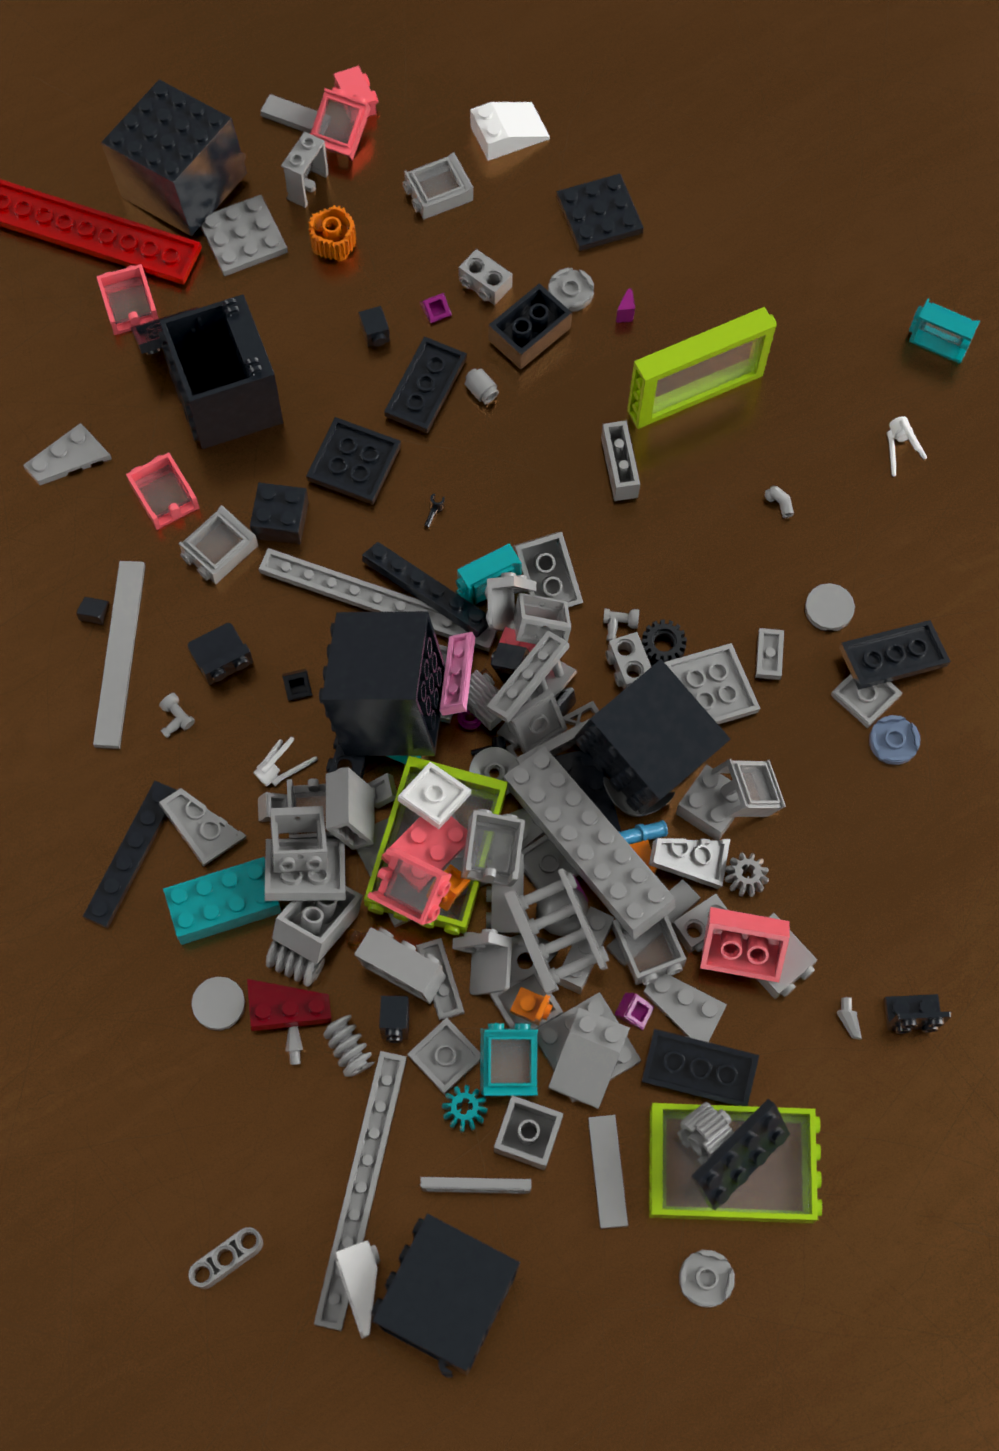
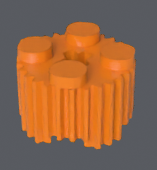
[309,205,356,261]

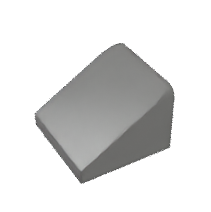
[258,792,288,822]

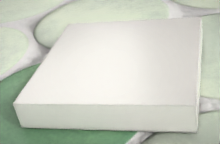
[398,762,471,829]

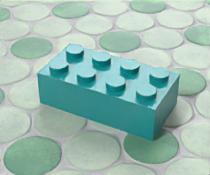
[163,857,282,945]

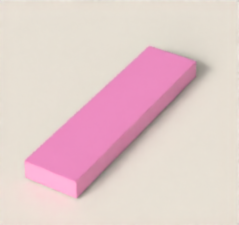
[439,632,475,716]

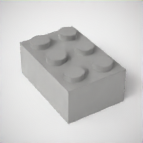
[272,886,363,964]
[354,927,446,1004]

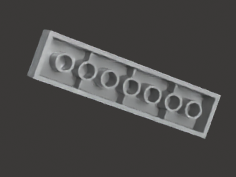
[504,746,675,940]

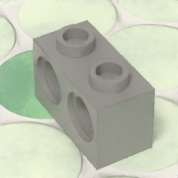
[459,249,512,305]
[605,632,651,690]
[672,894,728,953]

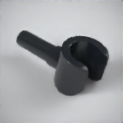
[424,493,445,528]
[471,736,506,756]

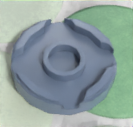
[869,715,920,765]

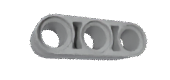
[189,1227,263,1289]

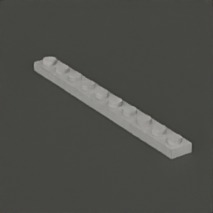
[259,548,498,652]
[314,1051,407,1331]

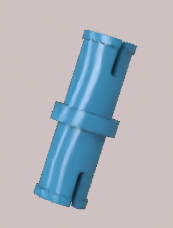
[618,820,668,844]

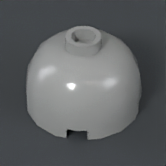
[536,888,589,936]

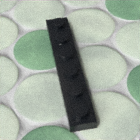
[362,542,489,638]
[83,780,177,929]

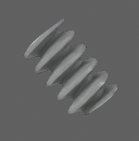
[266,940,325,987]
[323,1015,375,1077]

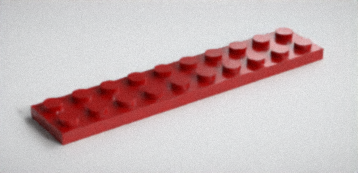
[0,179,202,285]

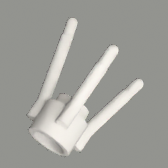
[887,416,927,477]
[253,737,318,787]

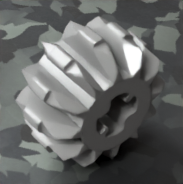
[725,853,769,897]

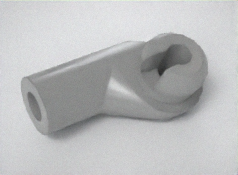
[765,486,794,518]

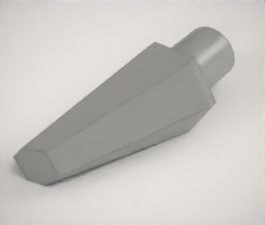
[837,997,862,1040]
[285,1026,303,1065]

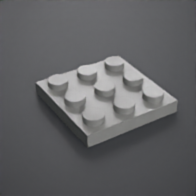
[200,195,288,276]
[665,643,760,724]
[265,839,346,901]
[537,992,642,1103]

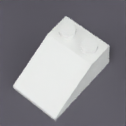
[470,102,550,161]
[334,1240,380,1339]

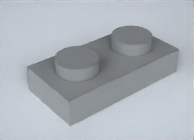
[755,628,784,680]

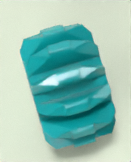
[442,1085,488,1132]

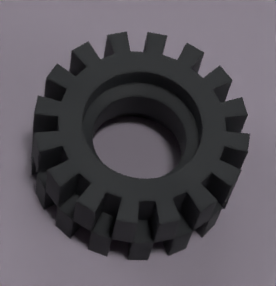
[641,619,687,666]

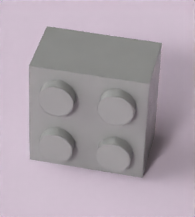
[675,765,750,840]
[494,1095,564,1170]

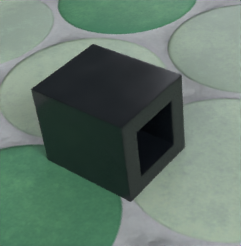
[358,306,390,348]

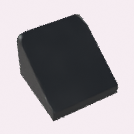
[76,597,109,625]
[282,669,312,701]
[555,687,576,716]

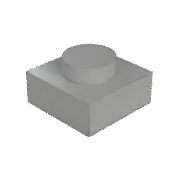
[368,773,397,809]

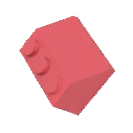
[700,907,790,983]

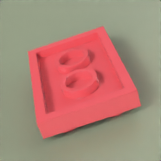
[381,816,468,893]

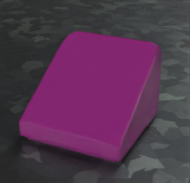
[616,289,635,323]
[420,293,452,323]
[614,993,654,1030]

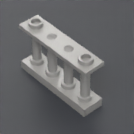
[486,631,577,747]
[504,868,609,994]

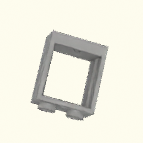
[513,593,571,644]
[270,806,327,872]

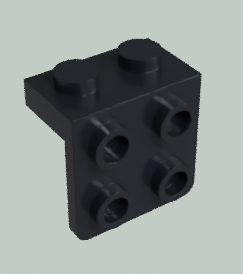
[188,623,254,686]

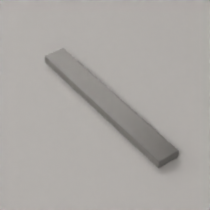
[93,561,145,749]

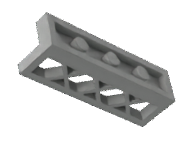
[506,701,599,765]

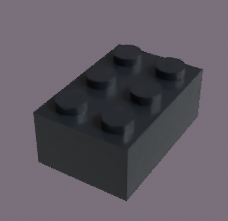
[488,283,572,369]

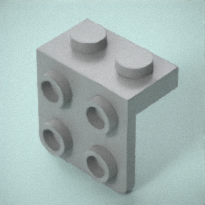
[485,572,536,631]
[452,929,512,996]

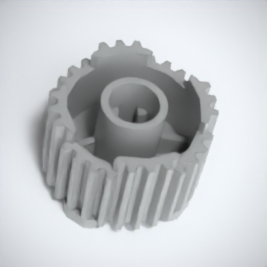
[677,1102,734,1165]

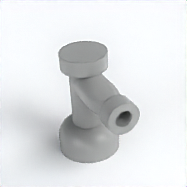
[603,608,640,641]
[159,693,195,738]

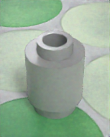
[465,369,499,404]

